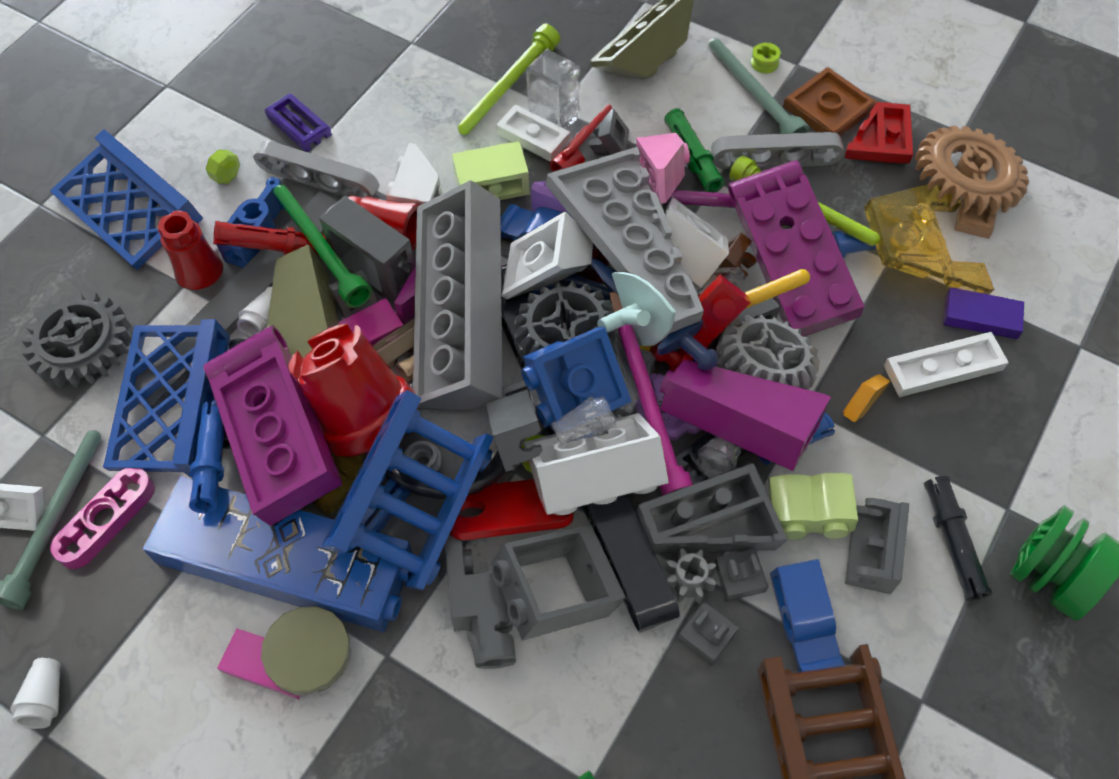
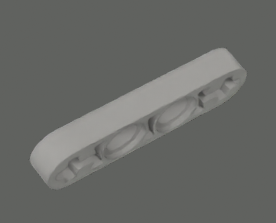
[711,132,844,169]
[253,141,379,198]

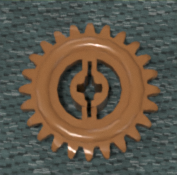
[915,126,1029,216]

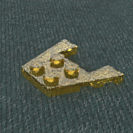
[864,184,994,294]

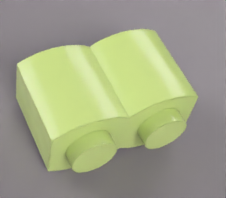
[768,473,858,540]

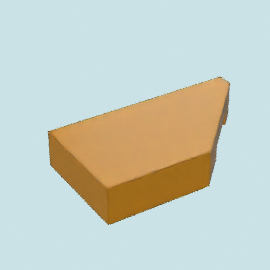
[843,374,891,423]

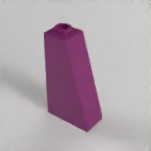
[660,359,831,471]

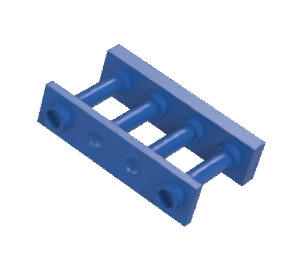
[322,390,494,590]

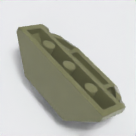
[590,0,694,79]

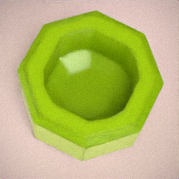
[205,149,241,184]

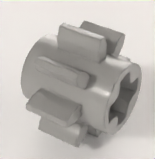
[665,549,716,603]

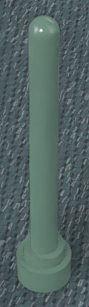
[709,38,810,134]
[0,430,101,610]

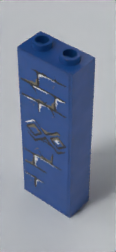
[143,476,413,633]

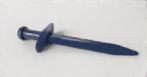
[591,258,718,371]

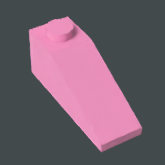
[636,133,689,204]

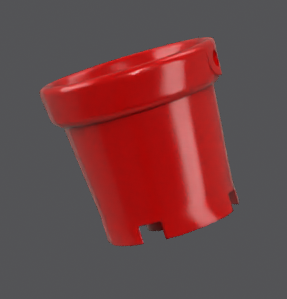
[288,324,415,457]

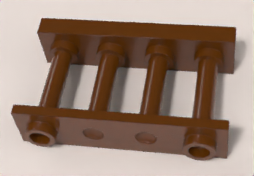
[757,644,905,779]

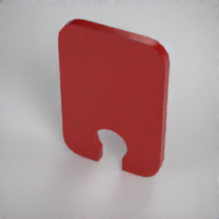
[450,479,574,540]

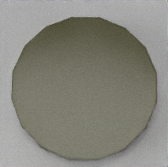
[261,606,351,695]

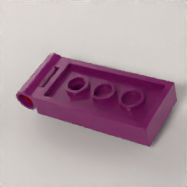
[728,160,865,337]
[203,325,343,526]

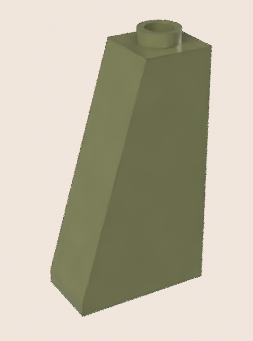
[267,245,339,358]

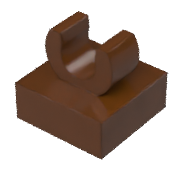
[713,232,757,282]

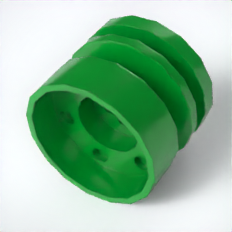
[1009,505,1119,621]

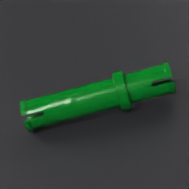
[664,108,725,193]

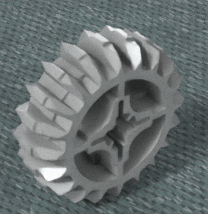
[715,314,820,390]

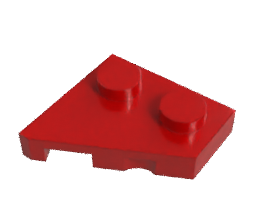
[844,102,913,164]

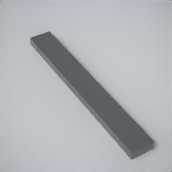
[133,191,338,410]

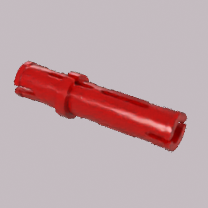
[213,220,326,257]

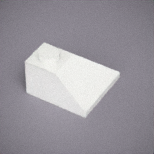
[666,196,729,288]
[501,212,593,300]

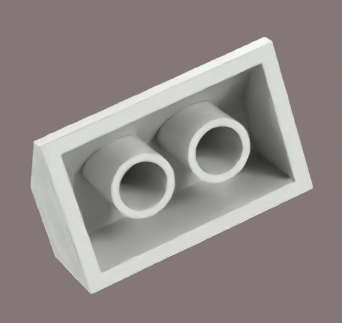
[524,413,669,515]

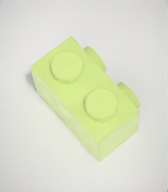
[452,141,530,200]

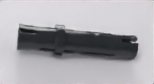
[923,476,992,601]

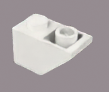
[386,143,442,204]

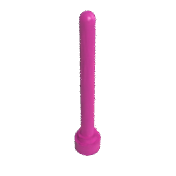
[618,324,693,496]

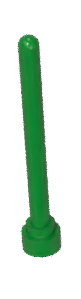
[274,185,372,308]

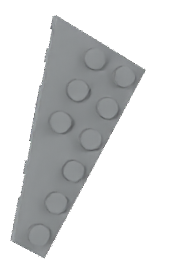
[546,147,704,334]

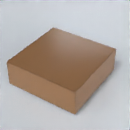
[954,199,996,239]

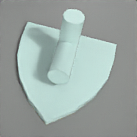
[598,272,676,346]

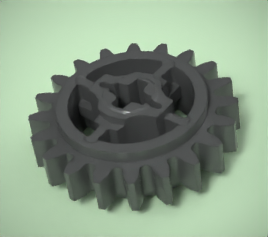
[21,291,132,388]

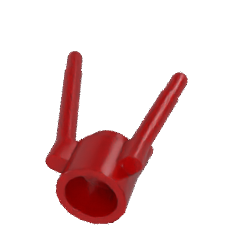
[549,104,612,172]

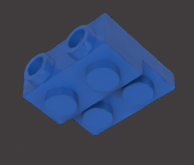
[521,327,632,434]

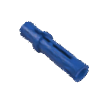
[189,400,225,514]

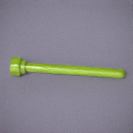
[457,24,561,135]
[730,155,880,246]

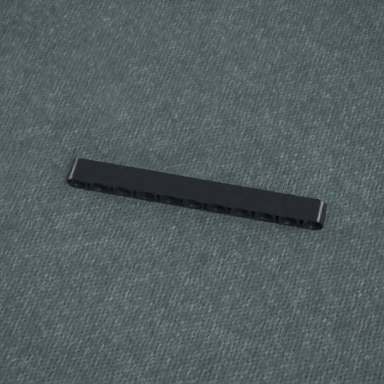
[501,264,680,633]

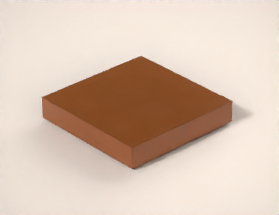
[783,67,877,136]

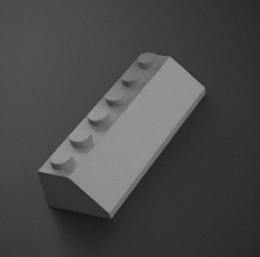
[413,180,503,409]

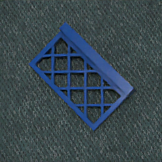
[50,129,203,270]
[103,319,230,477]

